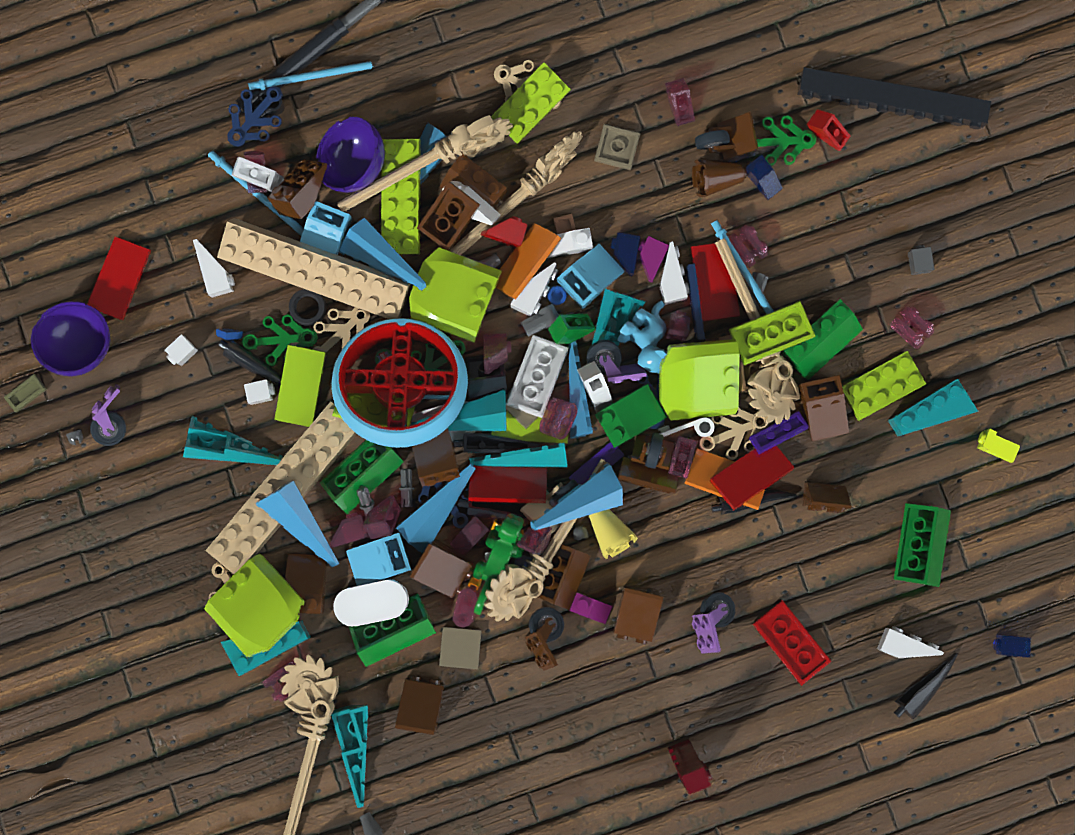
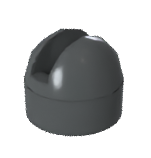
[66,430,83,445]
[573,526,589,540]

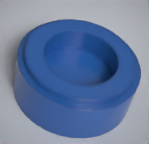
[548,286,567,306]

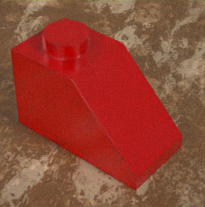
[807,109,850,151]
[481,216,527,247]

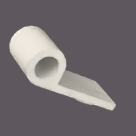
[658,417,715,437]

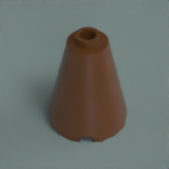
[692,159,747,198]

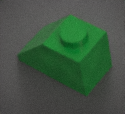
[548,314,596,344]

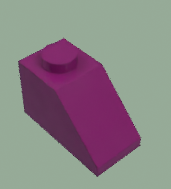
[638,236,669,283]
[570,592,612,624]

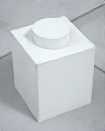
[165,334,198,366]
[244,380,275,405]

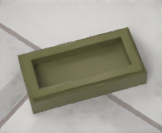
[4,374,47,413]

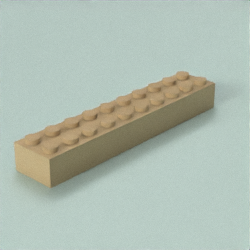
[217,218,412,319]
[205,402,357,574]

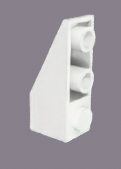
[660,242,690,305]
[511,263,558,317]
[577,361,613,413]
[877,626,944,658]

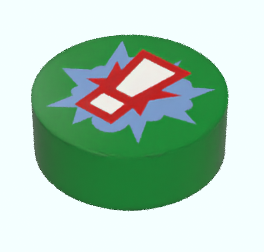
[375,349,392,364]

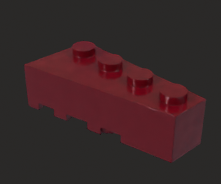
[668,739,713,795]

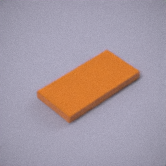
[496,223,561,300]
[685,448,765,510]

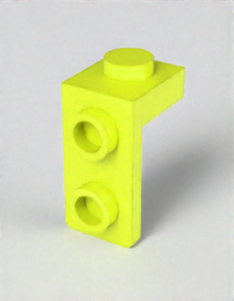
[977,429,1020,463]

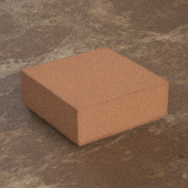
[554,214,576,234]

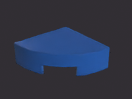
[216,328,243,340]

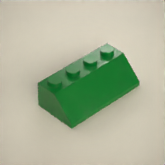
[781,299,863,381]
[320,440,404,514]
[894,503,951,587]
[349,593,436,667]

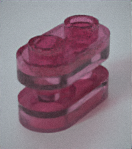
[728,224,769,268]
[890,306,934,349]
[539,398,577,440]
[453,588,479,627]
[262,660,296,702]

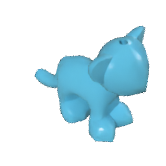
[617,301,667,374]

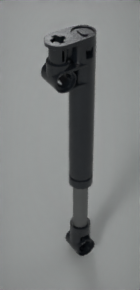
[235,0,387,129]

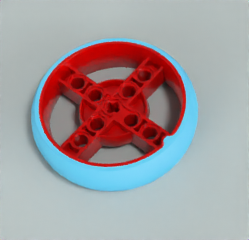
[332,318,468,447]

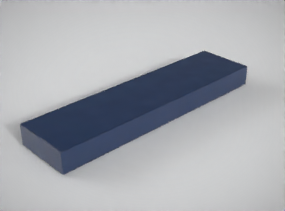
[686,264,705,343]

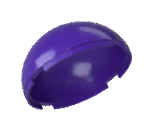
[316,117,385,193]
[31,301,110,376]

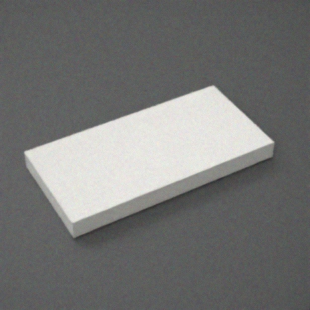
[506,335,569,418]

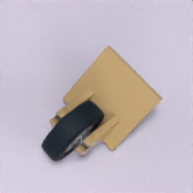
[520,479,579,538]

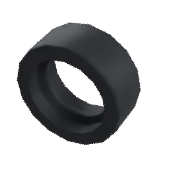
[289,289,327,326]

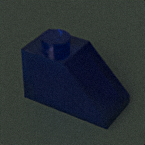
[746,155,783,200]
[611,232,640,277]
[993,635,1031,658]

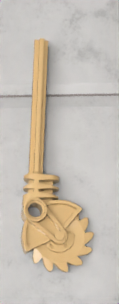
[337,115,513,212]
[449,131,583,255]
[715,238,800,425]
[484,459,609,622]
[280,655,339,835]

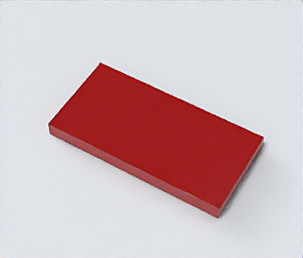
[87,237,151,321]
[691,243,740,322]
[710,446,794,510]
[468,466,547,503]
[752,600,832,686]

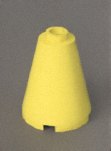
[589,509,637,559]

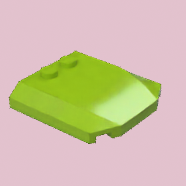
[409,248,502,343]
[659,339,740,421]
[204,554,305,657]

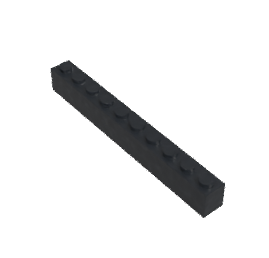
[797,67,991,129]

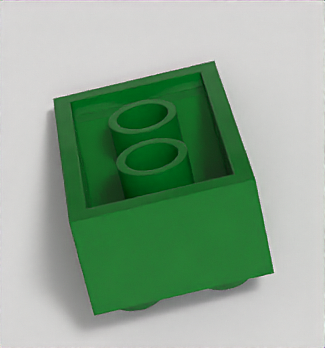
[595,384,667,448]

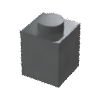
[908,245,934,275]

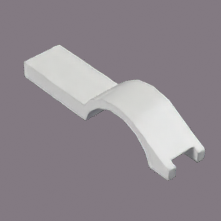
[231,157,284,192]

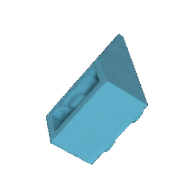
[300,201,352,255]
[557,244,625,309]
[346,533,413,586]

